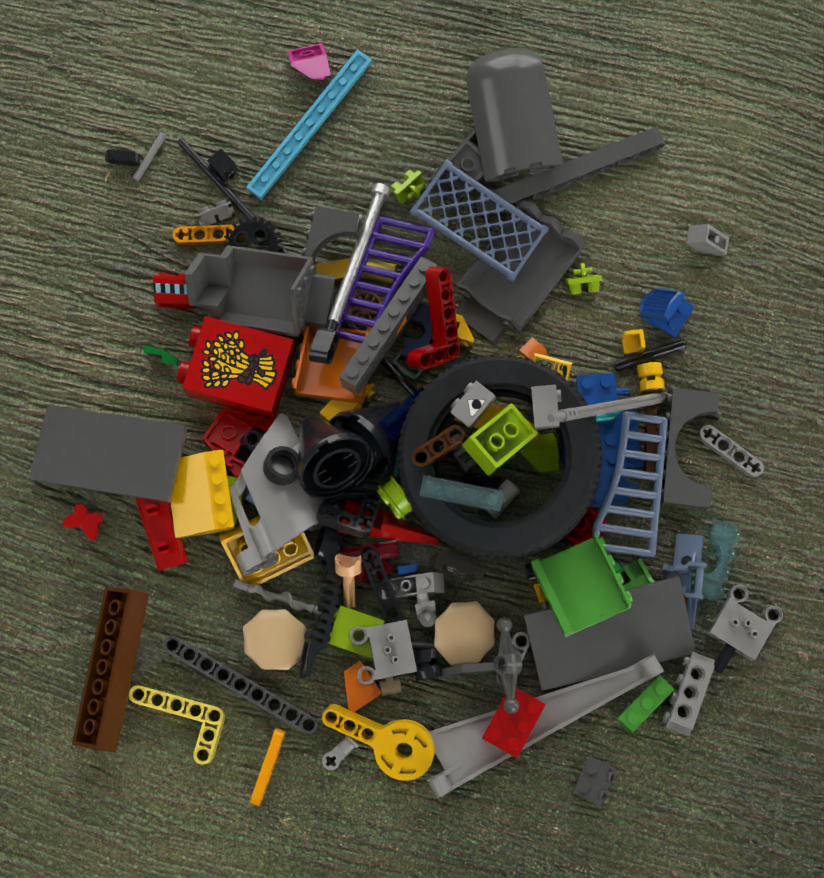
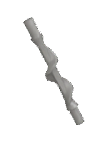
[233,580,322,615]

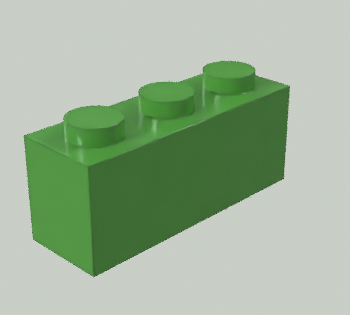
[615,675,675,733]

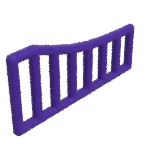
[336,216,435,344]

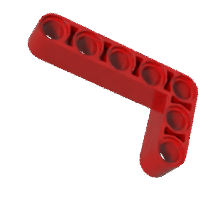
[407,266,460,370]

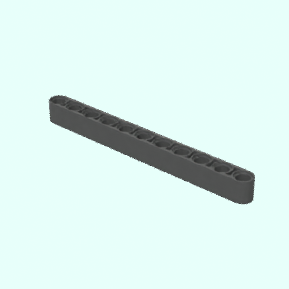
[474,127,665,219]

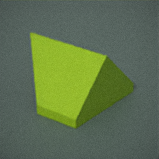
[520,433,559,473]

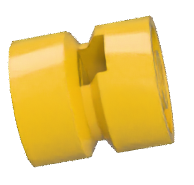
[637,362,665,394]

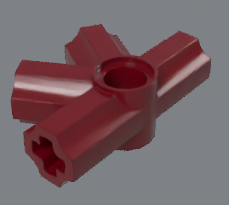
[339,540,399,583]

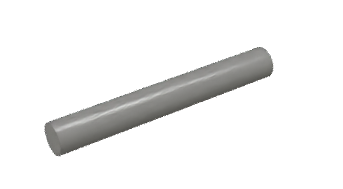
[132,132,167,182]

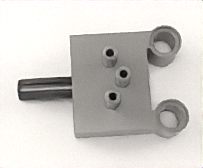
[707,585,783,674]

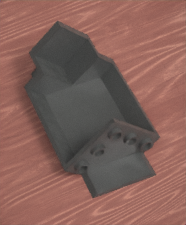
[185,245,336,337]

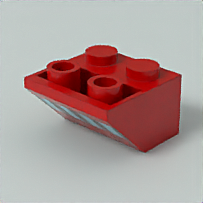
[153,273,195,309]

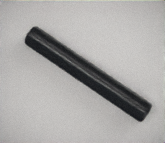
[614,339,686,372]

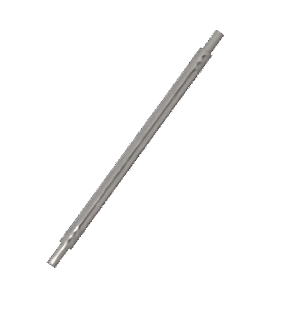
[547,392,668,422]

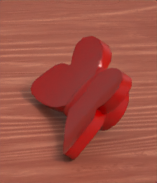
[62,504,104,541]

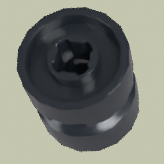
[413,649,442,681]

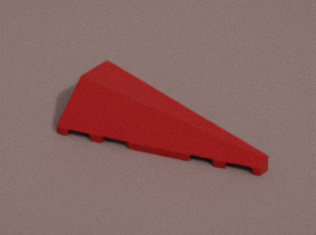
[339,499,439,545]

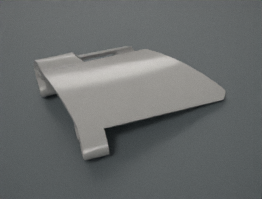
[229,413,341,575]

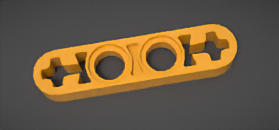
[172,224,246,245]
[250,728,286,806]

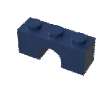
[401,303,433,361]

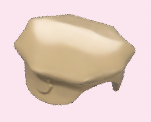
[434,601,495,666]
[243,609,307,670]

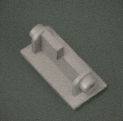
[196,199,235,226]

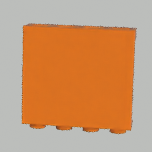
[291,326,371,404]

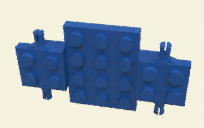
[561,373,642,508]

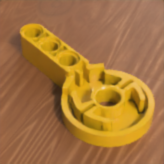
[322,704,435,781]

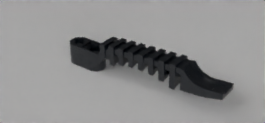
[300,525,344,678]

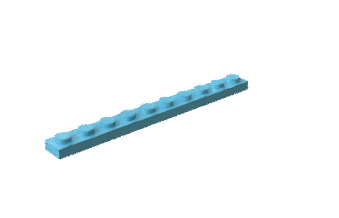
[246,49,372,200]

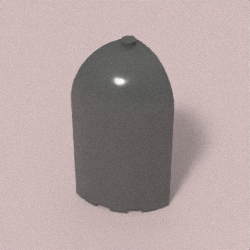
[467,48,563,182]

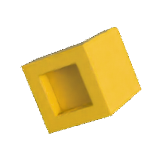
[621,329,645,355]

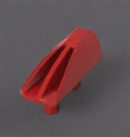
[135,497,188,571]

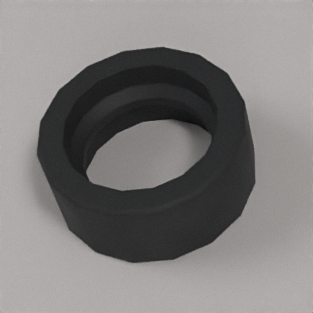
[263,446,298,486]

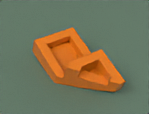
[519,337,548,360]

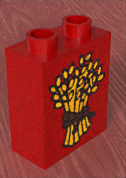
[177,316,296,420]

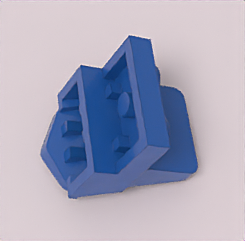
[639,288,695,338]

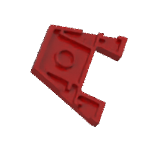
[202,408,276,479]

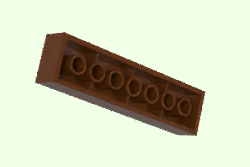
[72,587,149,753]

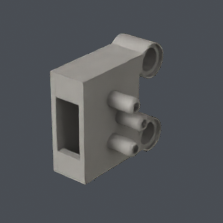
[349,620,417,685]

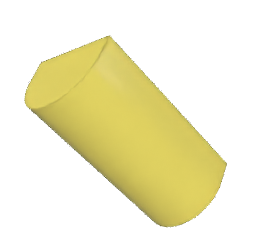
[361,259,397,284]

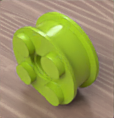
[377,475,412,519]

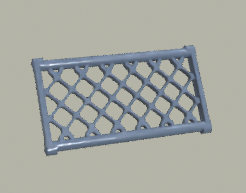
[410,159,549,282]

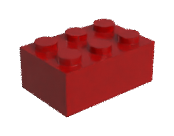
[482,688,546,758]

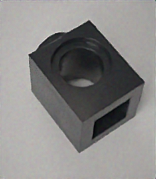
[207,149,238,182]

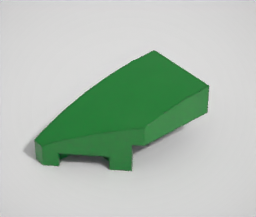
[143,345,178,365]

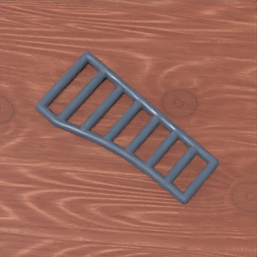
[591,411,668,558]

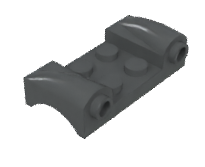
[428,129,484,204]

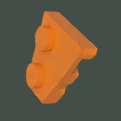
[344,660,382,712]

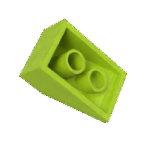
[462,403,538,476]

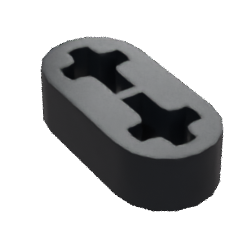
[105,149,141,166]

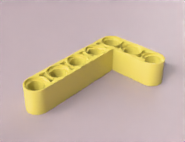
[129,686,225,764]

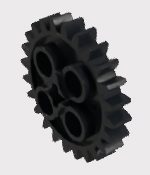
[223,216,284,253]

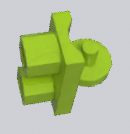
[391,170,426,205]
[565,263,602,295]

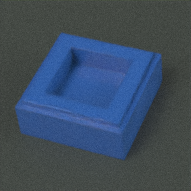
[397,564,418,577]

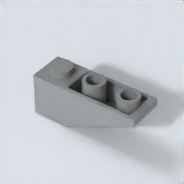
[382,572,445,600]

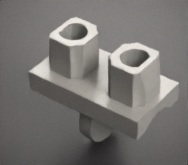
[415,592,437,627]

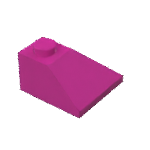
[287,43,331,80]

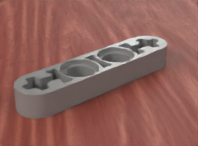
[698,425,764,478]

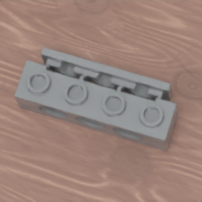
[662,652,715,736]

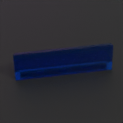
[378,387,424,441]

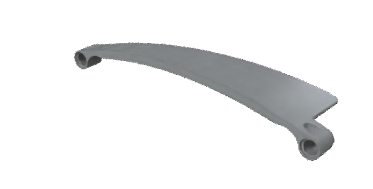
[427,653,664,798]

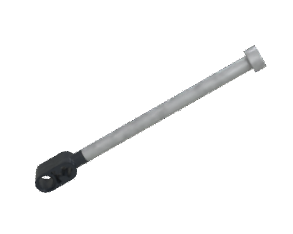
[309,183,391,365]

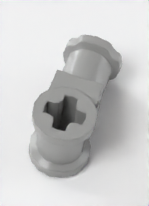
[451,433,477,474]
[322,734,359,770]

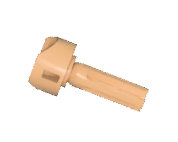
[335,553,362,609]

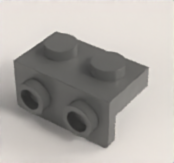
[573,756,616,806]

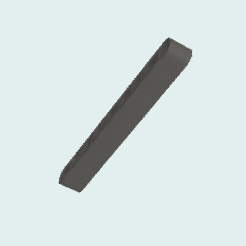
[163,636,319,734]

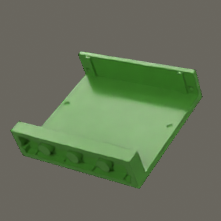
[531,533,633,637]

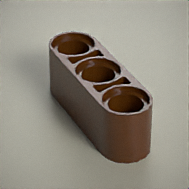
[412,425,466,468]

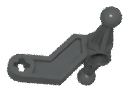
[441,617,522,714]

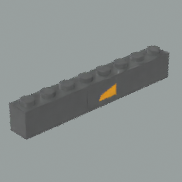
[339,257,438,395]

